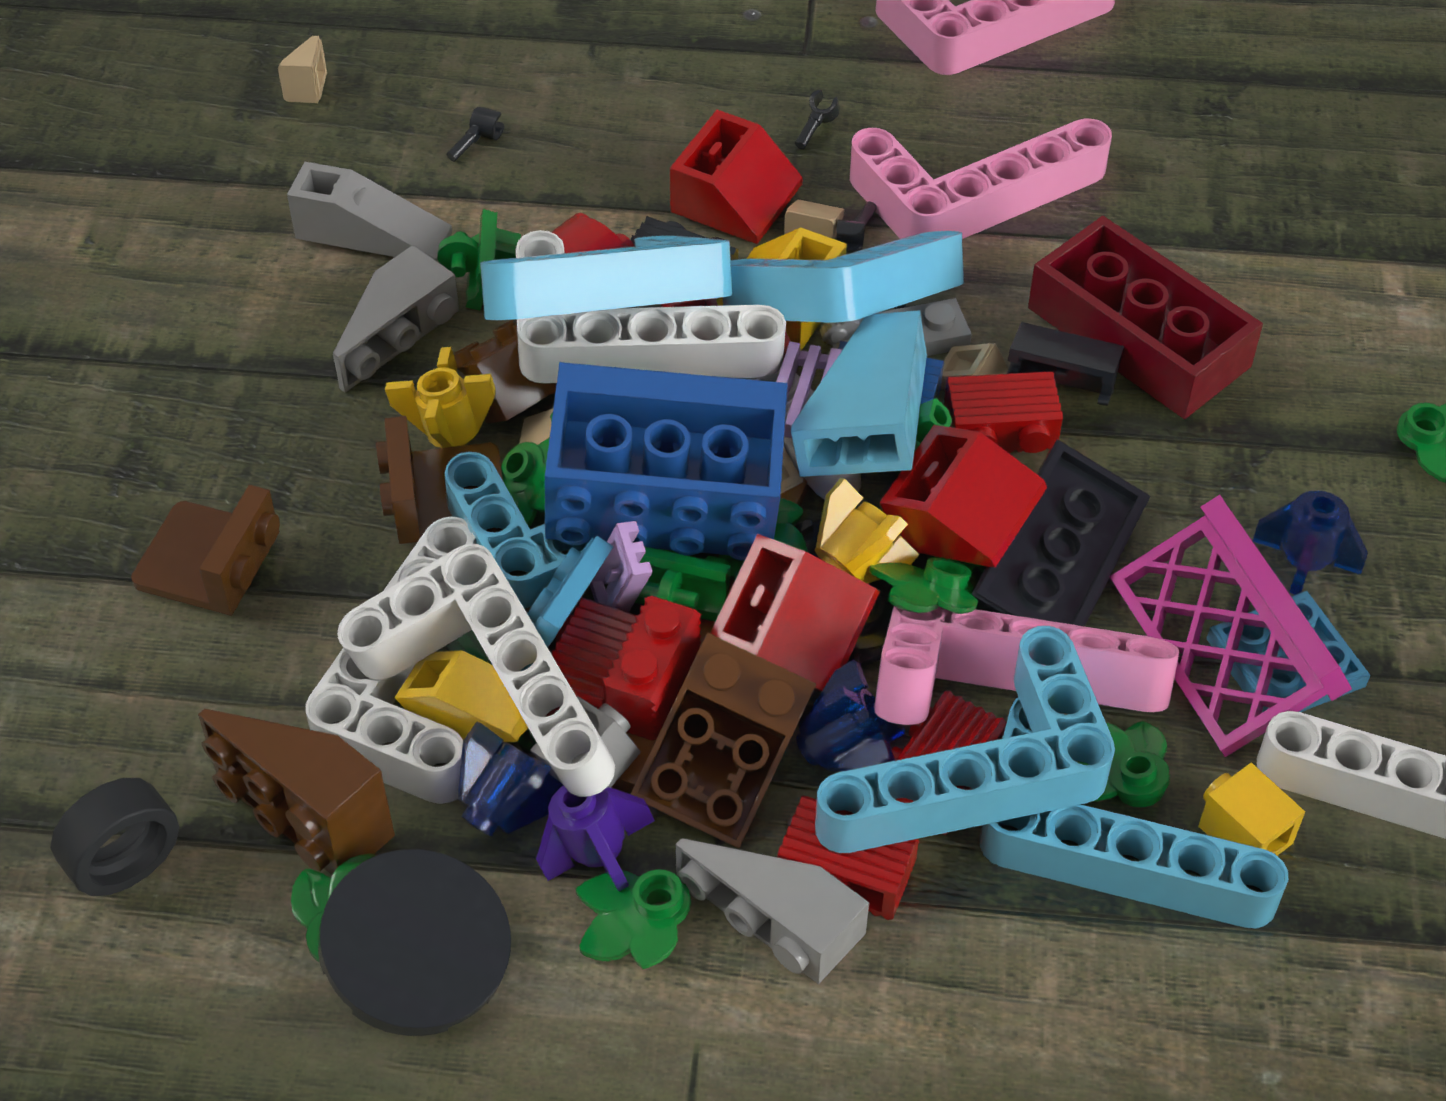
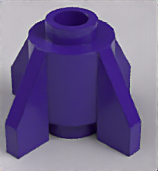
[536,786,655,892]

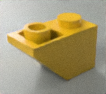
[394,650,528,743]

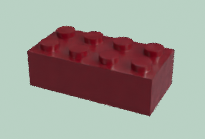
[1028,215,1263,420]

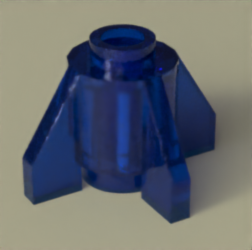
[1253,491,1368,595]
[796,660,906,771]
[457,722,564,837]

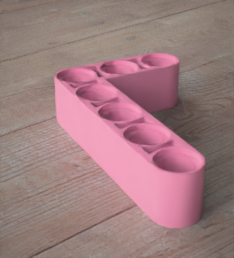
[876,0,1115,75]
[850,118,1112,239]
[874,606,1179,725]

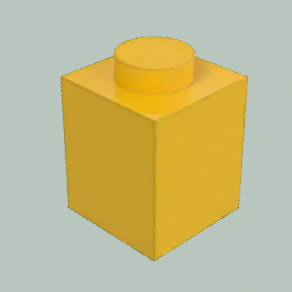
[1198,762,1305,856]

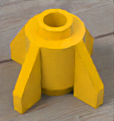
[385,347,496,448]
[815,478,919,583]

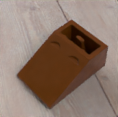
[631,632,816,848]
[198,709,395,875]

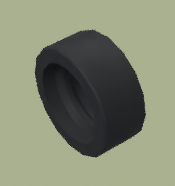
[50,778,180,896]

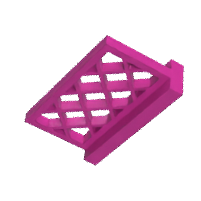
[1110,494,1352,757]

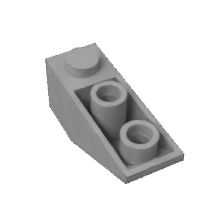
[287,161,452,262]
[333,245,459,393]
[676,838,869,984]

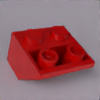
[670,109,803,244]
[880,425,1047,568]
[710,534,880,697]

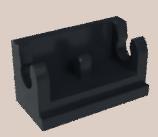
[1006,322,1124,407]

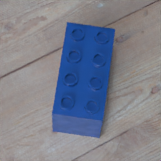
[545,362,788,560]

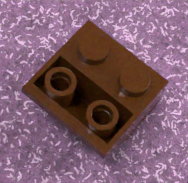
[453,319,557,424]

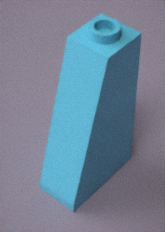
[791,310,927,477]

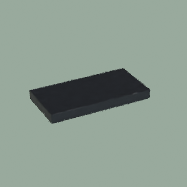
[971,439,1151,626]

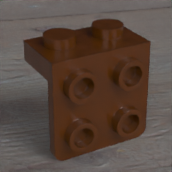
[376,416,503,544]
[131,485,280,616]

